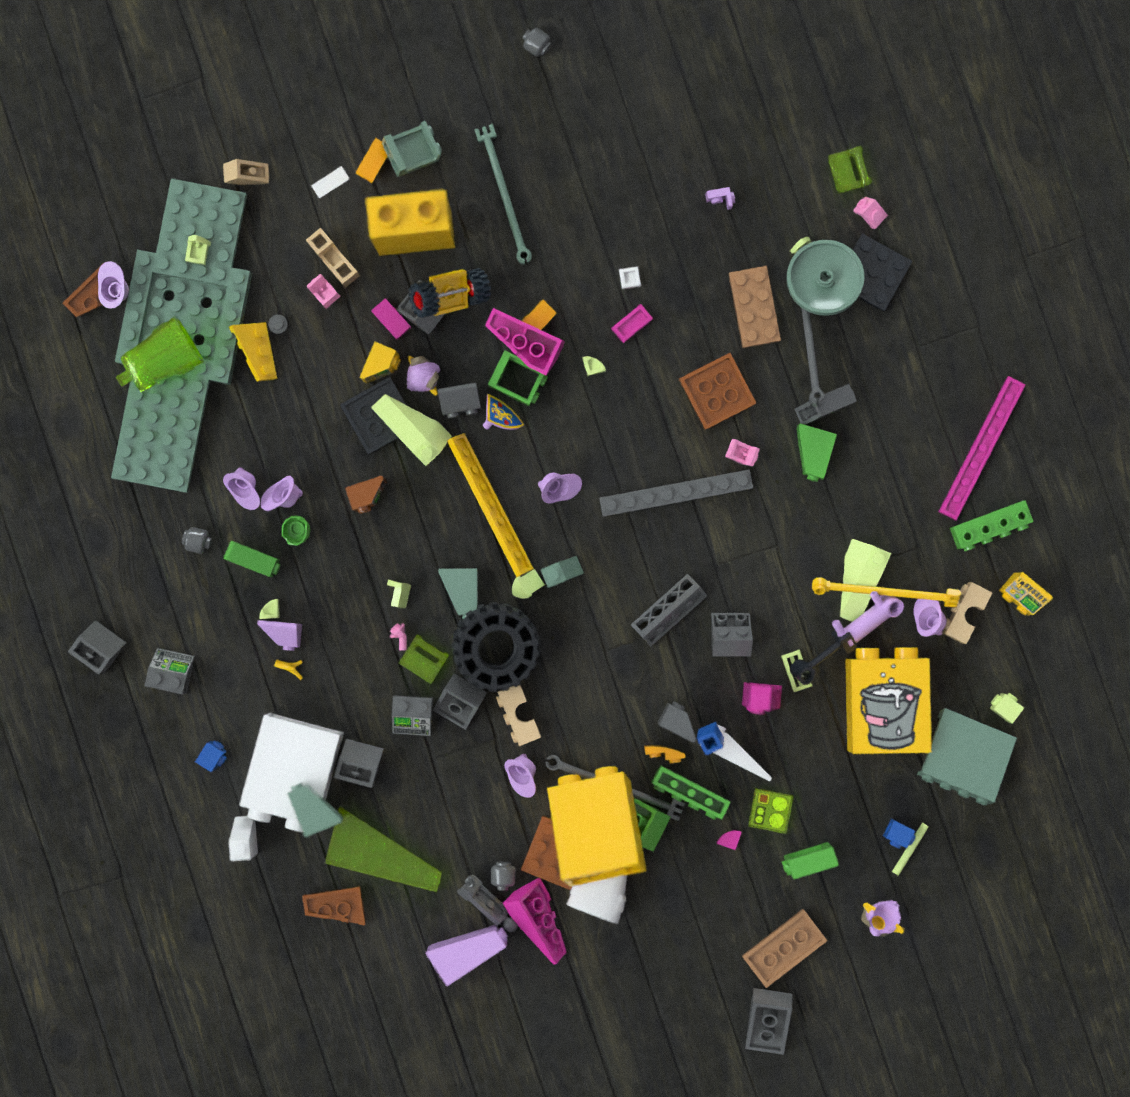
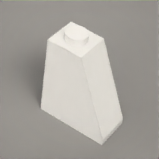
[229,816,258,861]

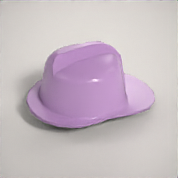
[98,261,129,308]
[223,467,260,510]
[538,473,582,504]
[261,476,303,511]
[914,599,947,637]
[504,754,536,798]

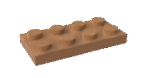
[729,266,781,348]
[742,909,827,988]

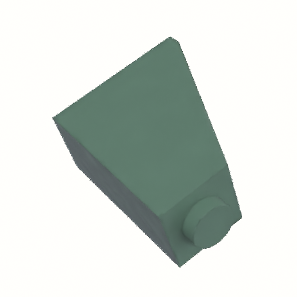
[541,556,584,588]
[439,568,478,619]
[287,783,344,837]

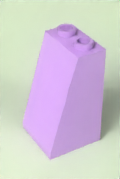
[426,925,508,986]

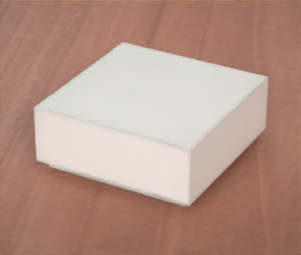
[619,267,641,289]

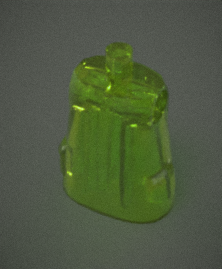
[116,316,204,391]

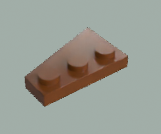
[63,263,104,317]
[302,886,366,925]

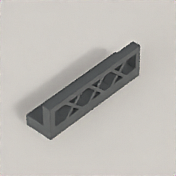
[631,574,707,647]

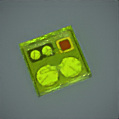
[748,788,794,834]

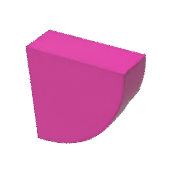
[717,830,741,850]

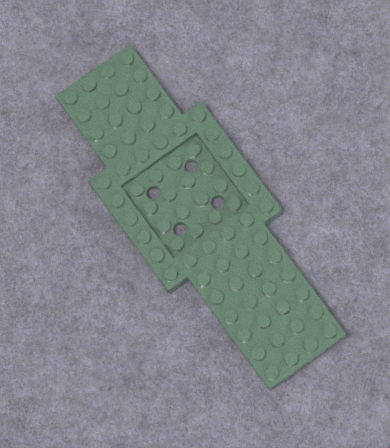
[111,179,252,493]

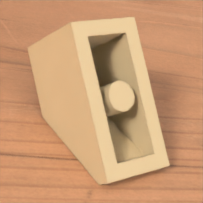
[223,159,269,185]

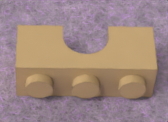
[306,228,360,288]
[942,582,992,644]
[496,685,541,746]

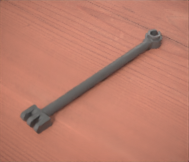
[801,308,825,407]
[545,755,685,821]

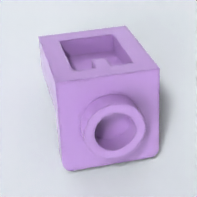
[705,187,735,210]

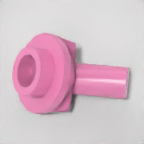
[390,623,407,650]

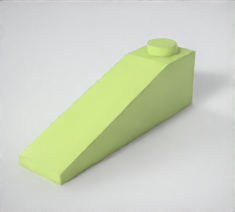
[371,394,451,466]
[840,539,891,622]

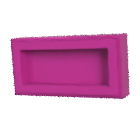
[372,298,411,340]
[611,304,653,344]

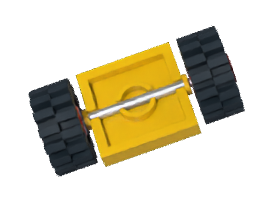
[409,268,491,318]

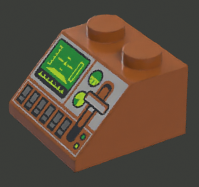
[345,476,387,514]

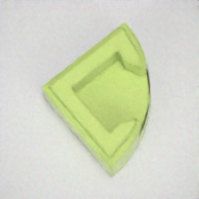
[582,357,606,376]
[259,599,280,619]

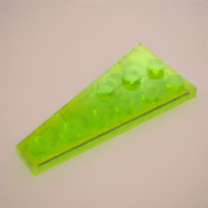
[325,806,442,892]

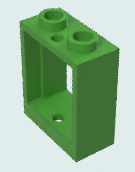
[488,350,548,407]
[782,842,839,879]

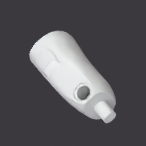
[567,875,627,924]

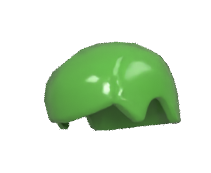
[282,516,311,546]

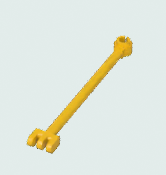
[812,578,961,607]

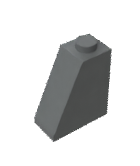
[795,384,857,425]

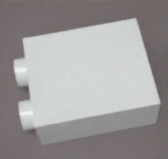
[239,713,344,832]

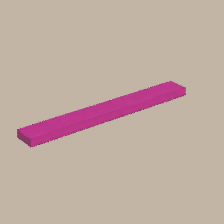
[938,376,1025,521]

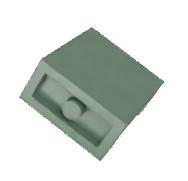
[382,121,442,177]

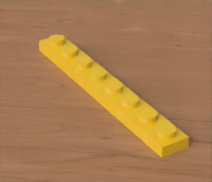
[447,433,534,577]

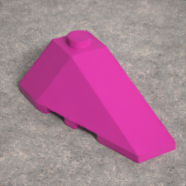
[485,308,565,376]
[503,878,566,964]

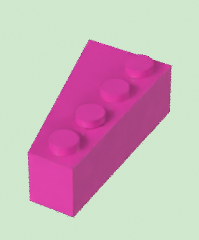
[742,682,782,714]

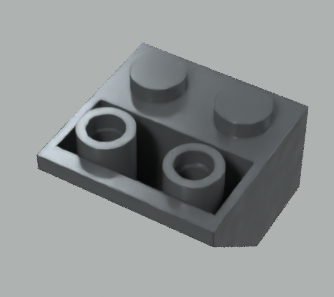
[711,613,753,656]
[68,620,127,674]
[334,739,384,788]

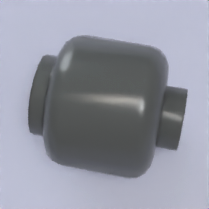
[522,28,552,57]
[182,527,212,554]
[491,861,516,890]

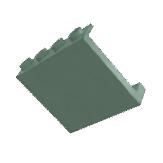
[917,708,1017,805]

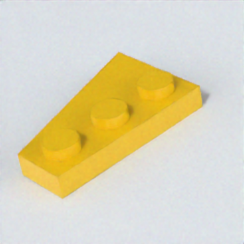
[229,322,277,381]

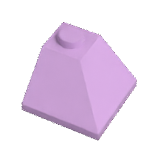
[258,620,302,651]

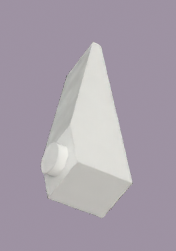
[700,724,772,781]

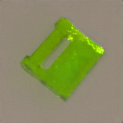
[828,146,872,193]
[399,634,449,684]

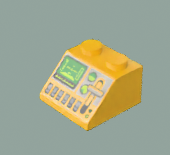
[360,342,401,383]
[999,572,1053,616]

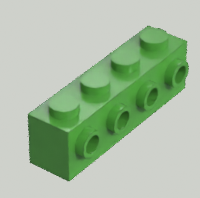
[950,500,1034,551]
[652,765,731,820]

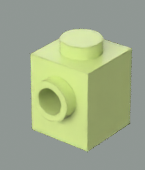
[990,693,1024,723]

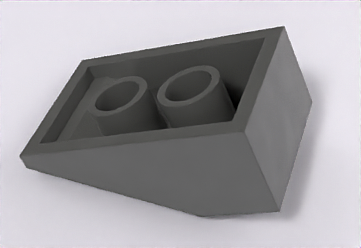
[745,988,792,1055]

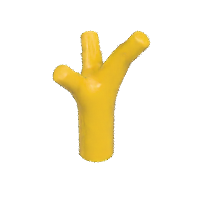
[274,660,303,680]

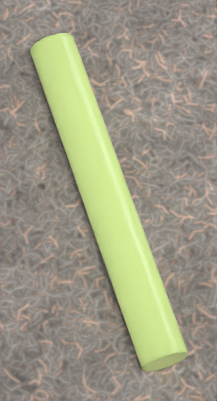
[892,823,929,876]

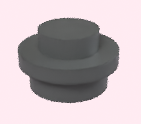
[268,315,288,334]

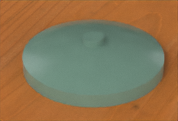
[787,240,864,315]

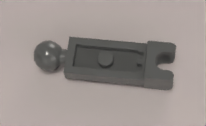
[457,875,518,932]

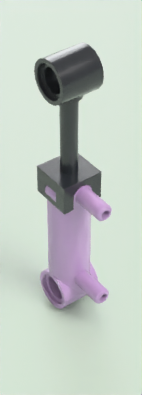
[790,591,904,685]

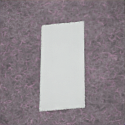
[311,166,349,198]

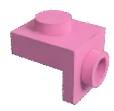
[853,197,888,229]
[307,274,340,309]
[725,439,759,466]

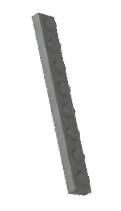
[599,469,753,517]

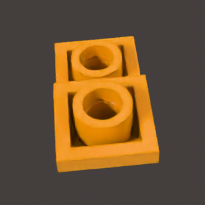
[356,138,387,183]
[522,300,556,330]
[644,745,685,763]

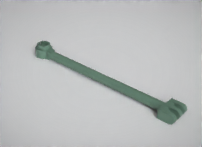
[475,124,532,265]

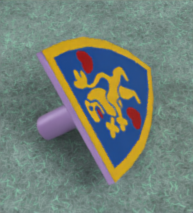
[483,394,524,430]

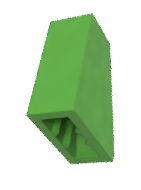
[797,424,837,482]
[223,541,281,577]

